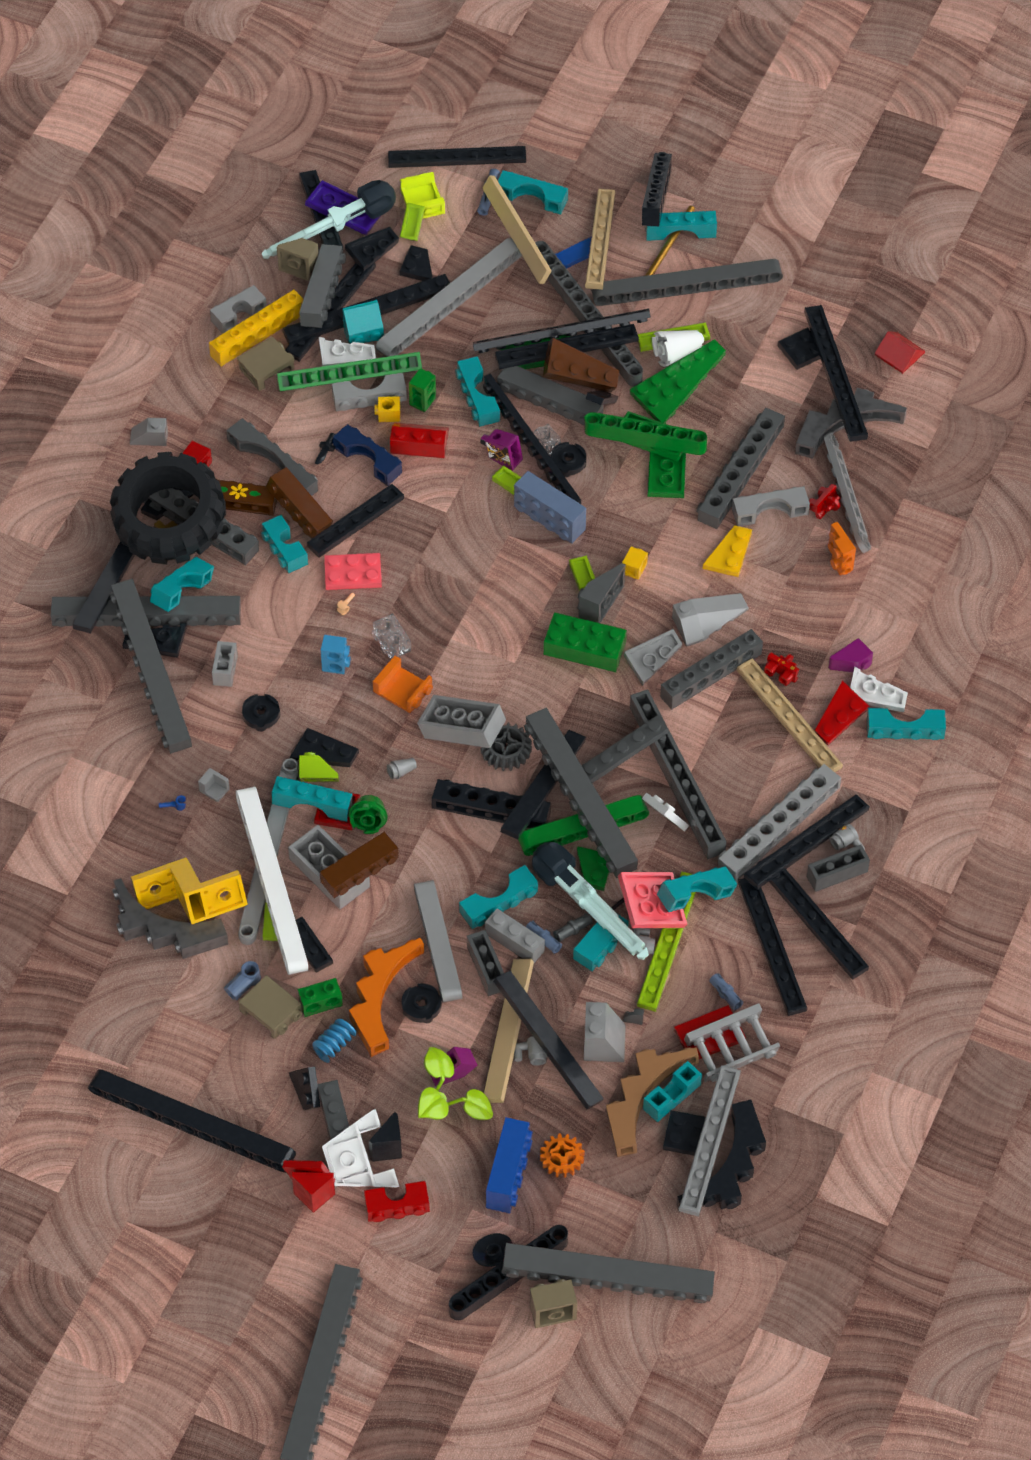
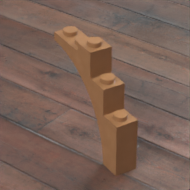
[606,1047,699,1157]

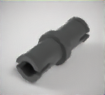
[553,913,593,942]

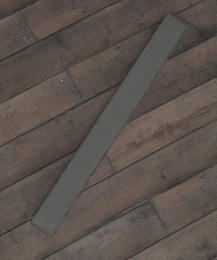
[535,241,643,387]
[591,259,783,306]

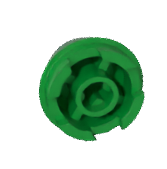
[349,795,388,834]

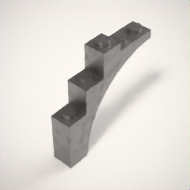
[795,388,907,459]
[112,878,228,959]

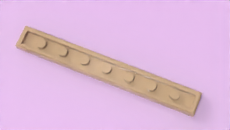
[482,175,552,284]
[585,189,615,290]
[737,658,843,772]
[484,958,534,1103]

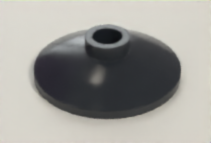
[472,1233,513,1267]

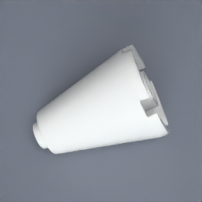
[652,330,704,367]

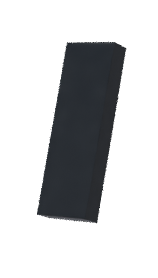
[586,390,619,405]
[295,917,333,973]

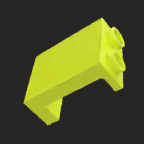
[400,172,445,218]

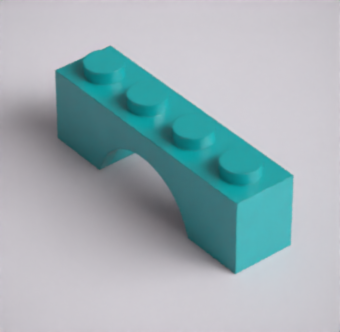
[498,170,568,215]
[645,211,717,241]
[455,356,500,427]
[150,557,214,612]
[867,708,946,740]
[272,776,353,822]
[459,865,538,929]
[657,866,738,912]

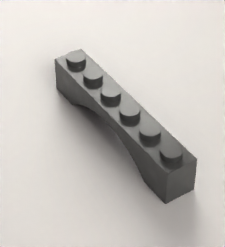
[226,418,318,496]

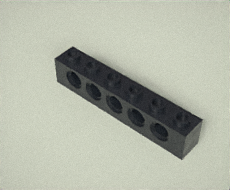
[642,152,672,227]
[432,779,551,829]

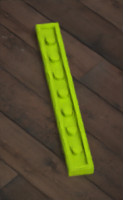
[637,871,696,1012]

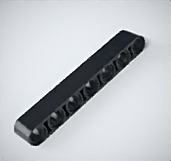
[449,1225,568,1321]

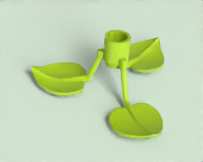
[418,1047,493,1120]

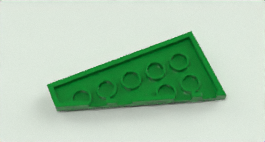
[630,339,726,424]

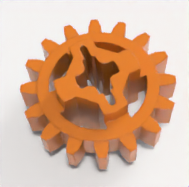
[540,1133,585,1178]

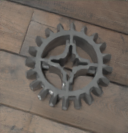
[480,722,532,771]

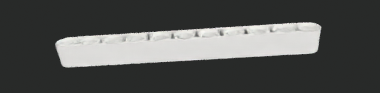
[236,787,308,975]

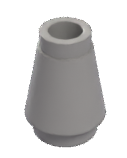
[387,758,417,779]

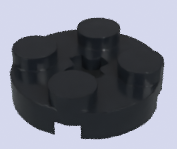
[551,442,586,477]
[242,694,280,732]
[401,983,442,1023]

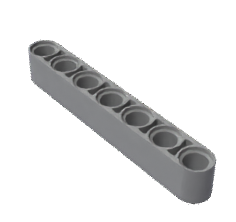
[414,880,462,1003]

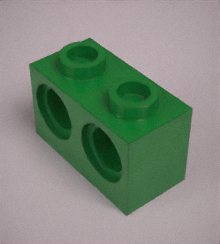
[409,368,436,412]
[298,978,343,1017]

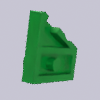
[577,846,610,891]

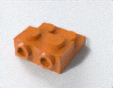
[828,521,856,576]

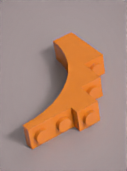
[349,938,424,1057]

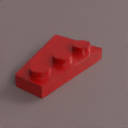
[815,680,869,745]

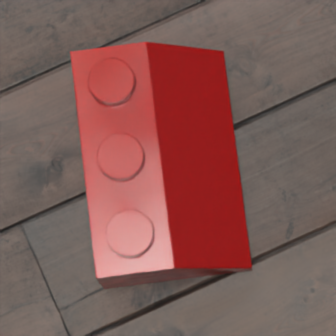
[390,423,449,458]

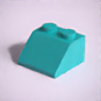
[343,300,384,344]

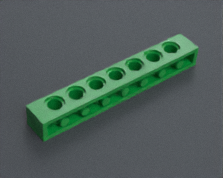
[276,352,422,392]

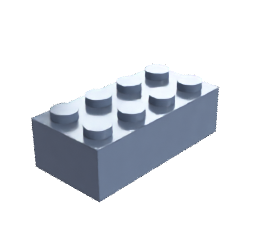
[514,471,586,543]

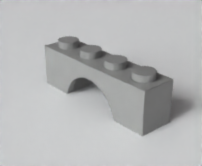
[332,373,407,411]
[732,486,810,526]

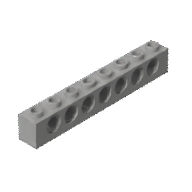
[718,764,841,881]

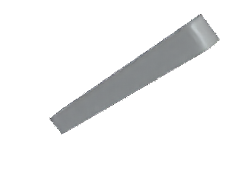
[376,238,522,357]

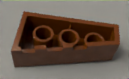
[542,338,620,392]

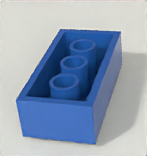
[486,1117,533,1213]

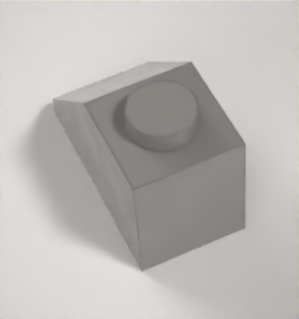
[130,418,168,446]

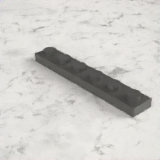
[582,715,670,783]

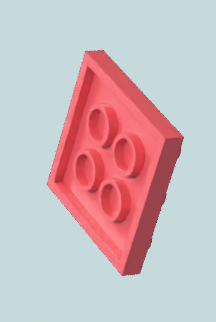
[618,872,687,928]

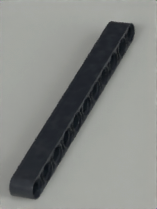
[88,1069,296,1173]

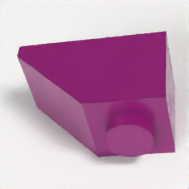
[828,638,873,672]
[430,1047,478,1087]

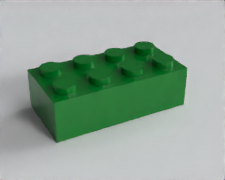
[543,612,627,672]

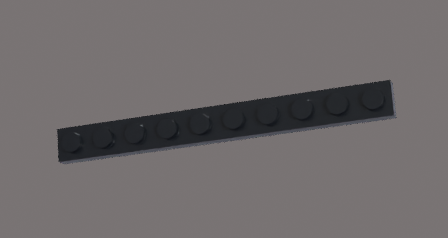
[282,274,450,345]
[804,305,868,442]
[473,308,651,353]
[483,373,581,504]

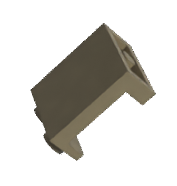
[237,336,295,391]
[239,975,302,1039]

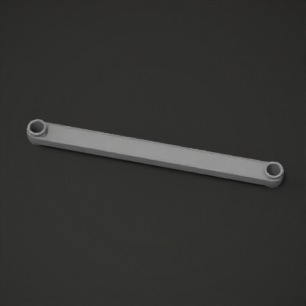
[238,758,299,945]

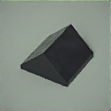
[369,1112,402,1162]

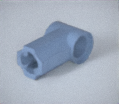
[224,961,261,1000]

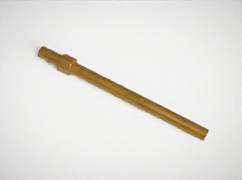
[645,205,695,276]

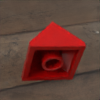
[875,331,925,374]
[292,1172,335,1213]

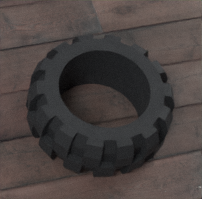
[110,452,226,565]

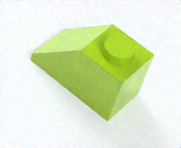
[299,752,339,782]

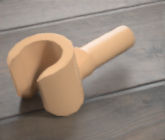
[337,593,355,615]

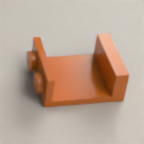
[373,656,433,713]

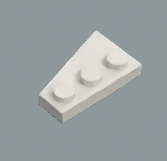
[319,337,376,366]
[850,667,908,712]

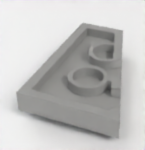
[624,629,682,686]

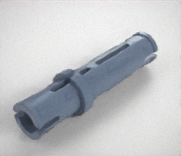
[477,169,500,216]

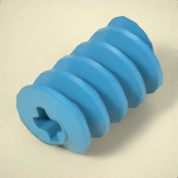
[312,1019,357,1063]

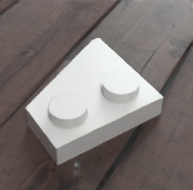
[642,793,689,832]

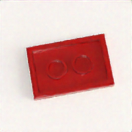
[674,1005,746,1059]

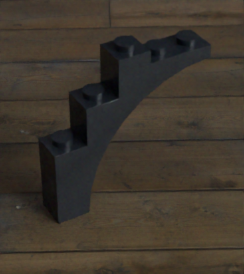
[676,1099,766,1212]

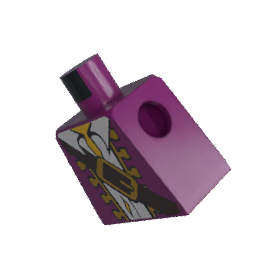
[480,429,523,471]

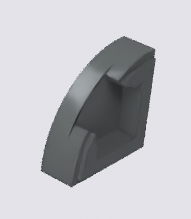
[623,1009,644,1025]

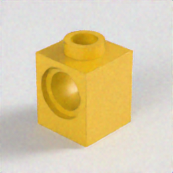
[375,396,400,422]
[622,546,648,580]

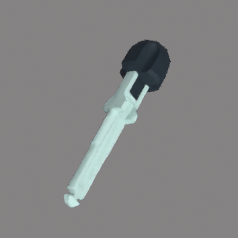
[262,180,396,259]
[532,842,649,960]

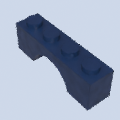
[333,424,402,486]

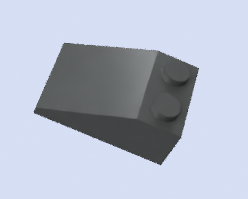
[577,563,625,623]

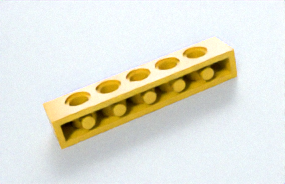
[209,290,304,367]

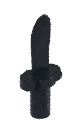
[315,433,336,465]

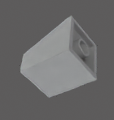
[584,1002,625,1062]

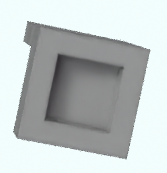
[198,768,230,802]

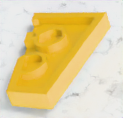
[702,525,752,577]

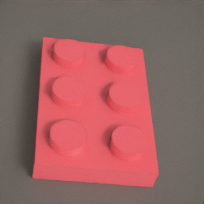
[324,553,382,590]

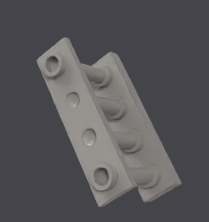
[684,1003,780,1082]

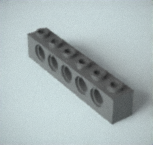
[660,629,763,710]

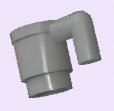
[829,823,865,850]
[629,928,655,954]
[514,1036,548,1066]

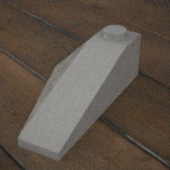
[672,593,749,646]

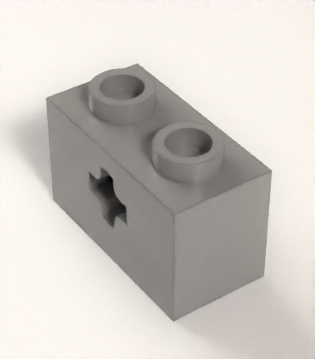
[212,641,238,687]

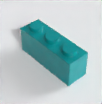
[573,913,628,972]

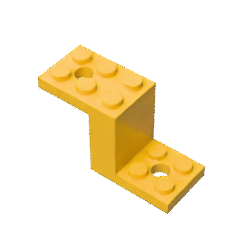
[131,857,248,924]

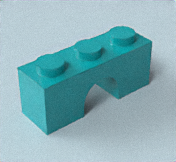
[261,515,308,573]
[643,1061,702,1122]

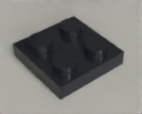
[777,327,820,370]
[663,1110,706,1156]

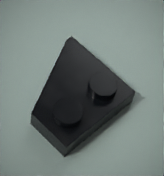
[400,245,433,281]
[289,1067,321,1110]

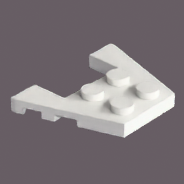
[322,1109,399,1188]

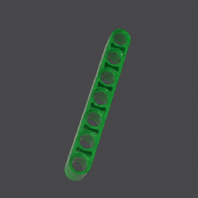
[584,412,707,455]
[518,795,649,856]

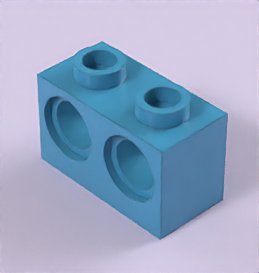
[321,635,351,674]

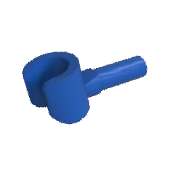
[159,795,186,811]

